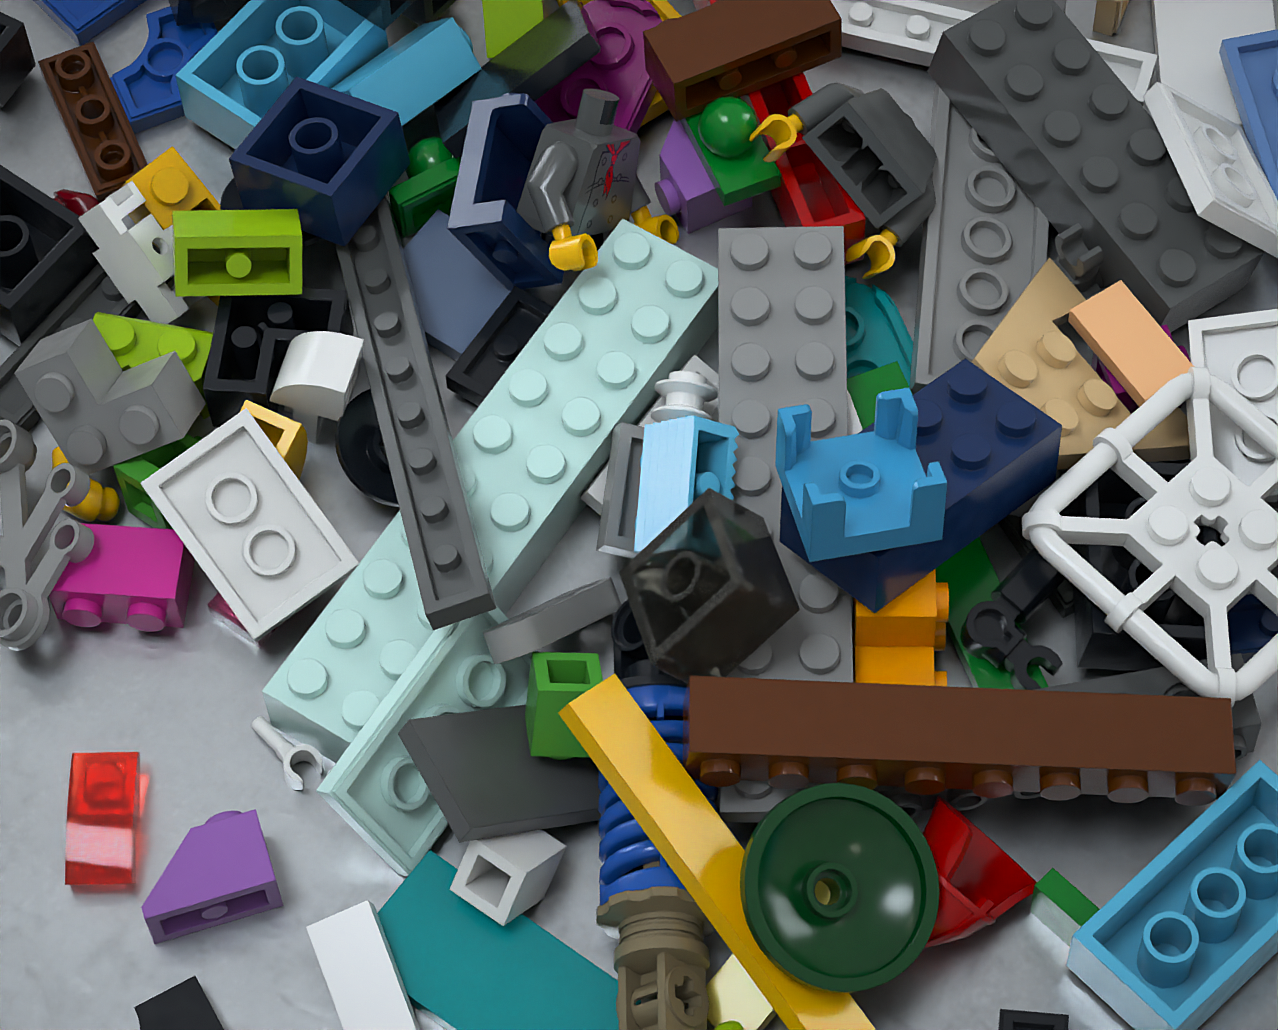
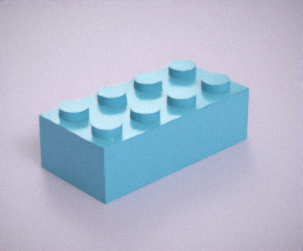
[1066,760,1278,1030]

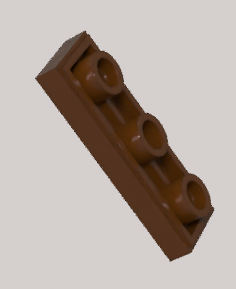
[38,41,148,203]

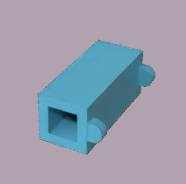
[331,17,482,126]

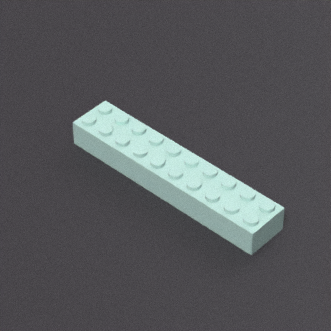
[262,218,718,763]

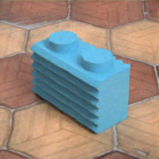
[634,415,739,562]

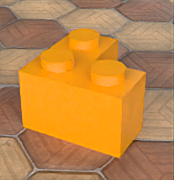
[852,569,949,686]

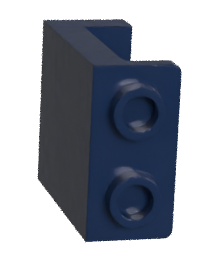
[447,93,564,291]

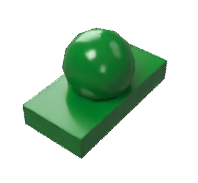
[680,96,781,207]
[389,137,461,238]

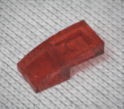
[65,752,140,885]

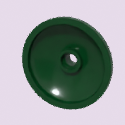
[740,783,939,993]

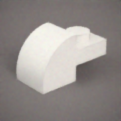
[270,331,364,444]

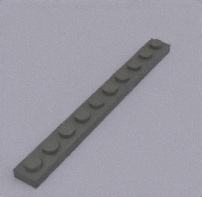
[335,193,496,630]

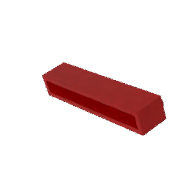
[692,0,866,265]

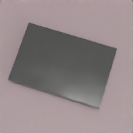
[398,705,601,843]

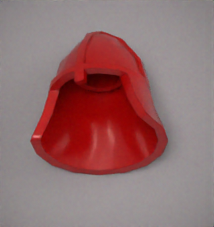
[922,796,1037,948]

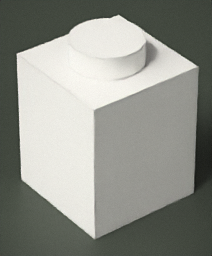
[449,829,567,926]

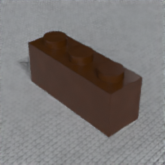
[643,0,842,122]

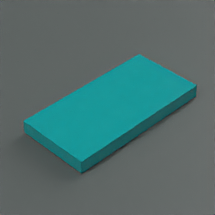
[377,850,641,1030]

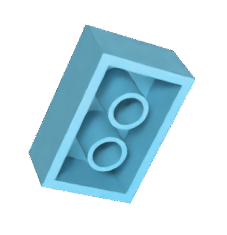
[175,0,389,150]

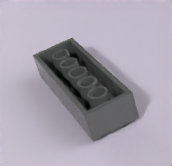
[927,0,1264,333]

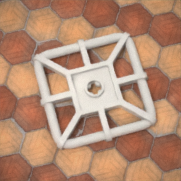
[1022,367,1278,707]

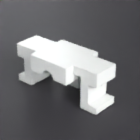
[78,181,205,324]

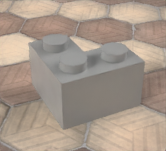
[14,318,206,475]

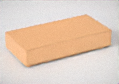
[1068,280,1194,407]

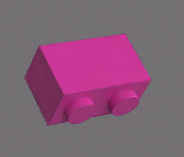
[49,523,195,632]

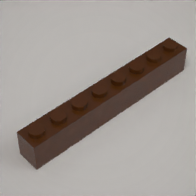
[683,676,1236,806]

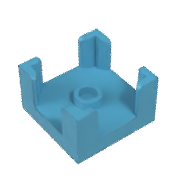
[775,388,947,562]

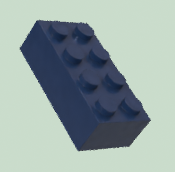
[779,358,1062,613]

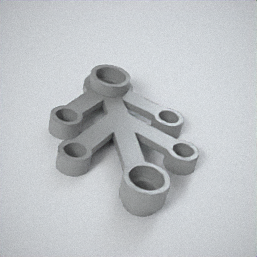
[0,419,94,651]

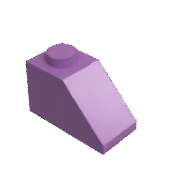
[655,119,752,234]
[141,809,284,944]

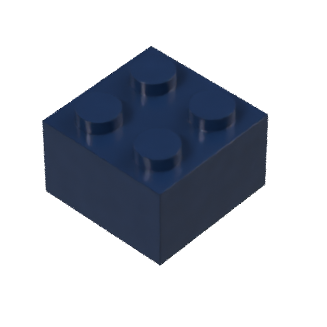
[229,76,410,247]

